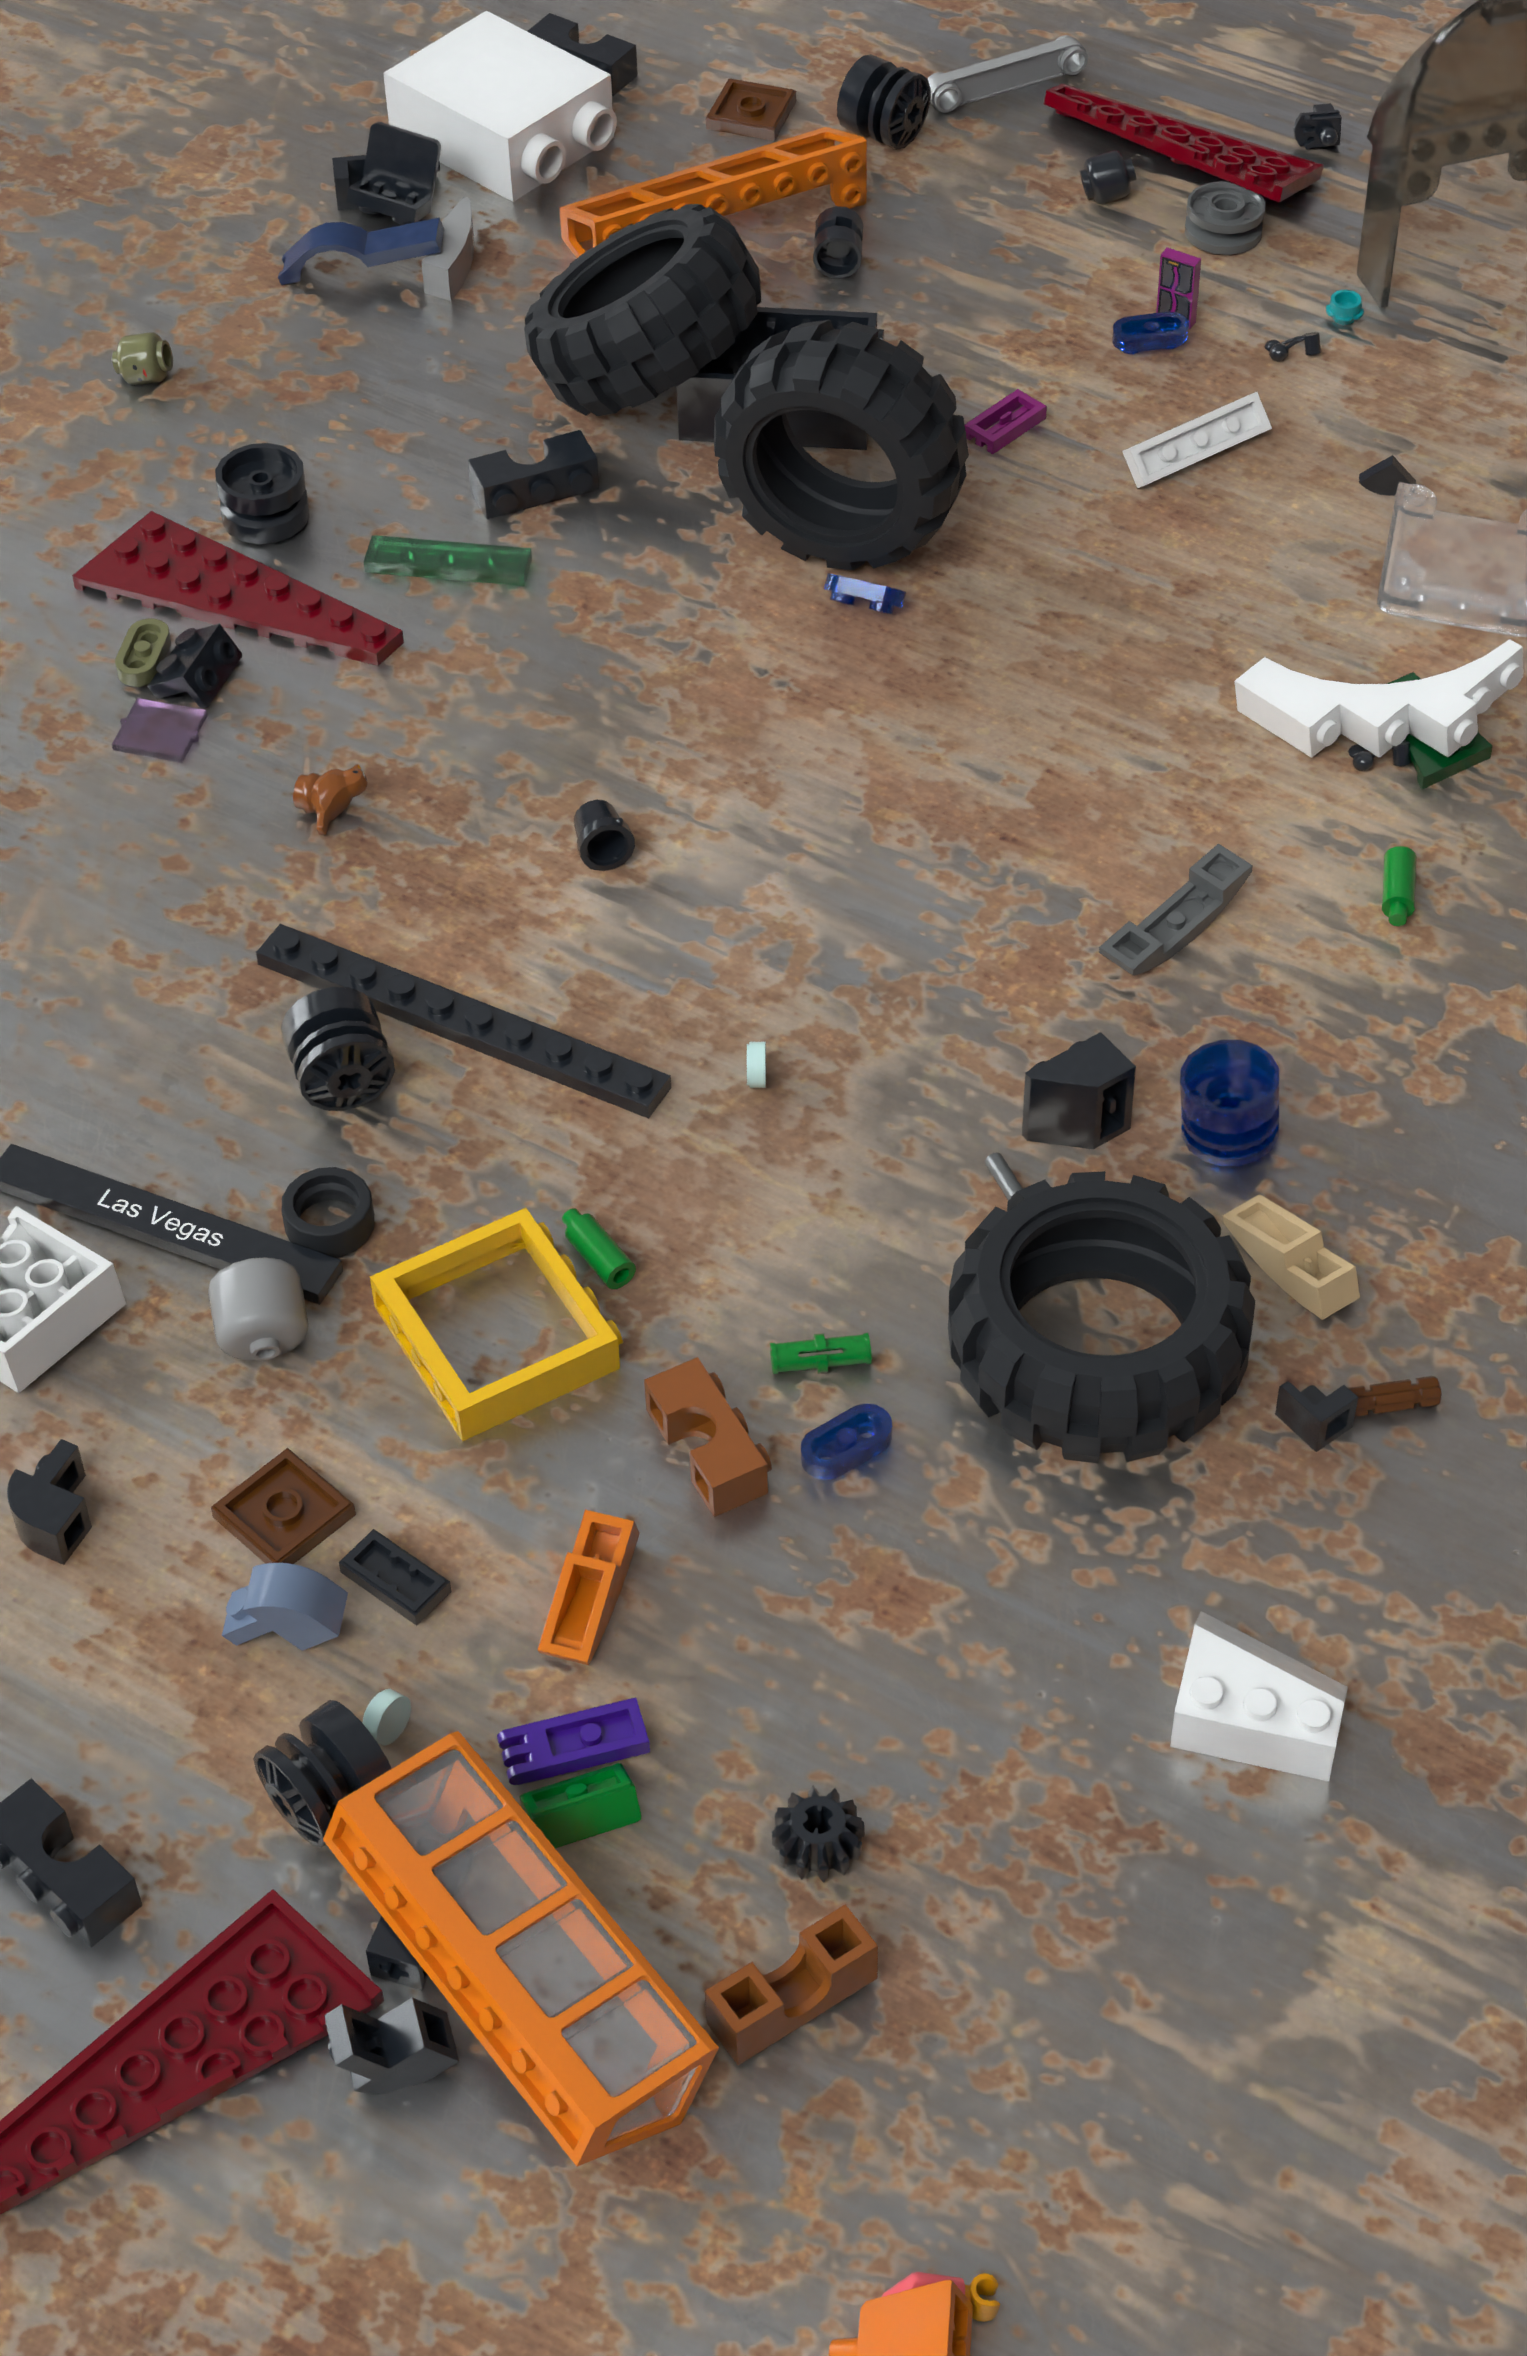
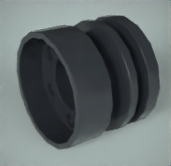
[837,54,931,150]
[281,987,395,1111]
[253,1700,397,1848]

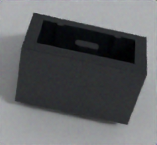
[1022,1032,1136,1149]

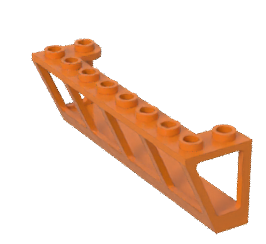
[559,127,867,258]

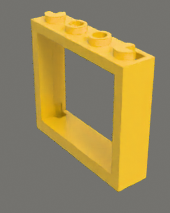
[370,1207,623,1442]

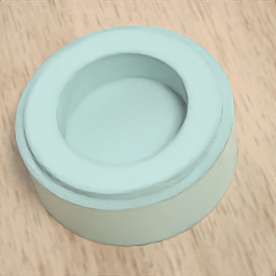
[747,1042,766,1088]
[362,1689,411,1746]

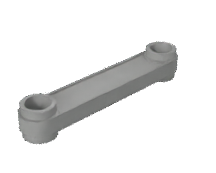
[928,35,1088,113]

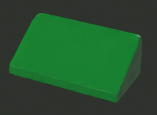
[519,1763,642,1848]

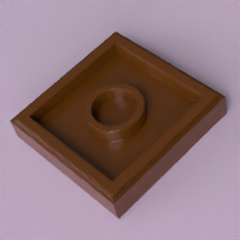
[706,79,797,141]
[211,1448,356,1564]

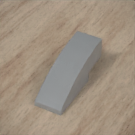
[421,197,475,301]

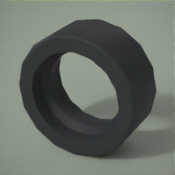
[282,1167,374,1258]

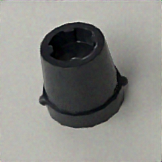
[574,799,635,871]

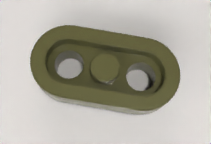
[115,618,171,687]

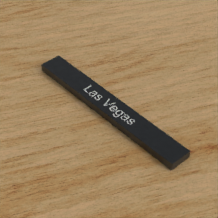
[0,1144,343,1305]

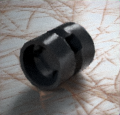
[813,206,863,279]

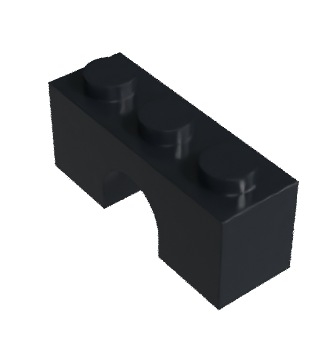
[527,13,638,96]
[468,430,599,520]
[0,1778,143,1948]

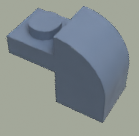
[222,1563,348,1651]

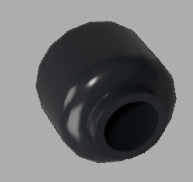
[1079,150,1137,205]

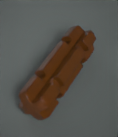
[1349,1376,1442,1417]

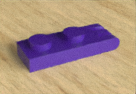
[497,1697,650,1785]

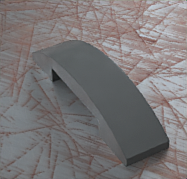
[1099,843,1253,976]

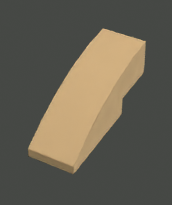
[1222,1194,1360,1320]

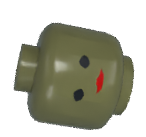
[112,332,173,386]

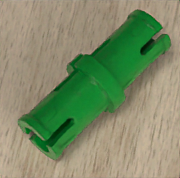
[770,1333,872,1374]

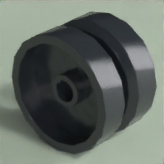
[215,443,310,544]

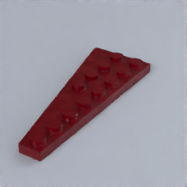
[1044,83,1324,202]
[72,511,404,666]
[0,1889,384,2215]

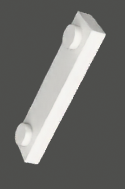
[1122,392,1272,488]

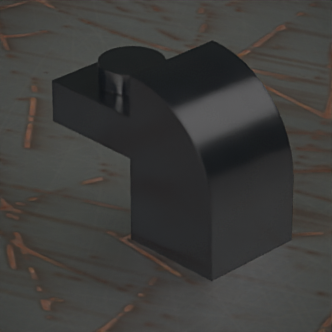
[7,1439,92,1565]
[324,1997,459,2094]

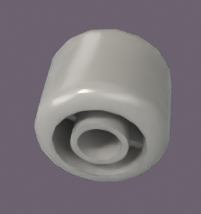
[208,1257,309,1360]

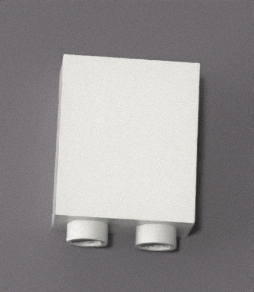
[383,11,617,202]

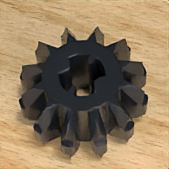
[772,1785,865,1883]

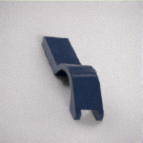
[278,217,444,285]

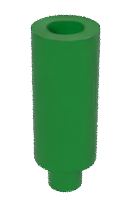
[1382,846,1417,926]
[562,1208,636,1289]

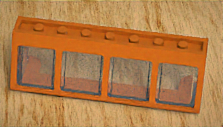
[323,1731,719,2167]

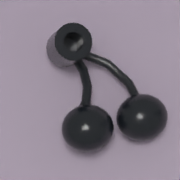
[1264,332,1321,362]
[1348,740,1411,771]

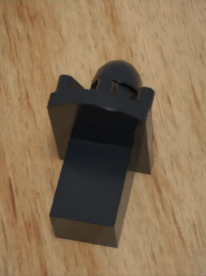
[1293,103,1342,150]

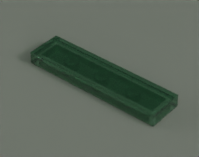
[363,535,532,586]

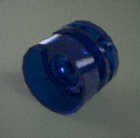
[1180,1040,1279,1166]

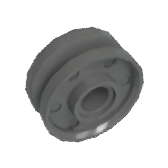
[1184,181,1265,255]

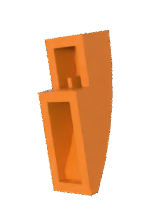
[538,1509,640,1665]

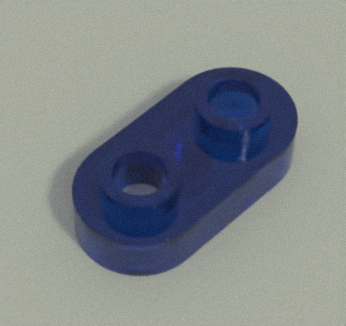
[1112,312,1189,354]
[824,573,906,615]
[801,1404,892,1480]

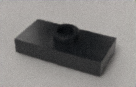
[339,1529,452,1626]

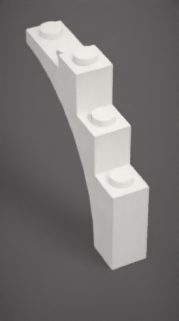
[1235,639,1524,758]

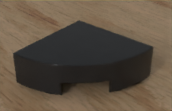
[1359,455,1416,496]

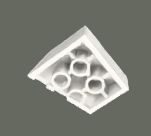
[0,1206,126,1393]
[1170,1611,1348,1781]

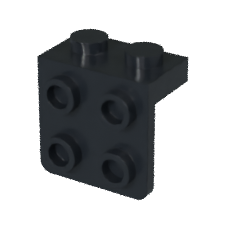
[346,122,441,225]

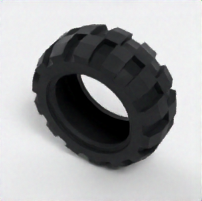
[524,204,762,416]
[714,320,969,570]
[948,1171,1255,1464]

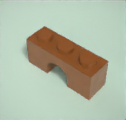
[644,1357,772,1517]
[705,1904,878,2066]

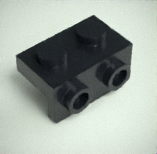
[147,623,242,708]

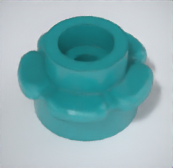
[1326,290,1364,325]

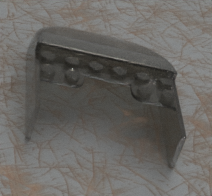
[1357,0,1527,308]

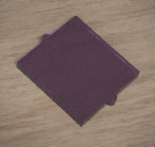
[112,698,207,763]

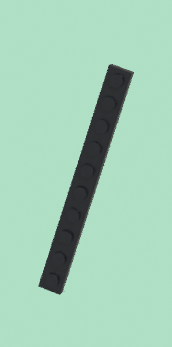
[256,924,671,1119]

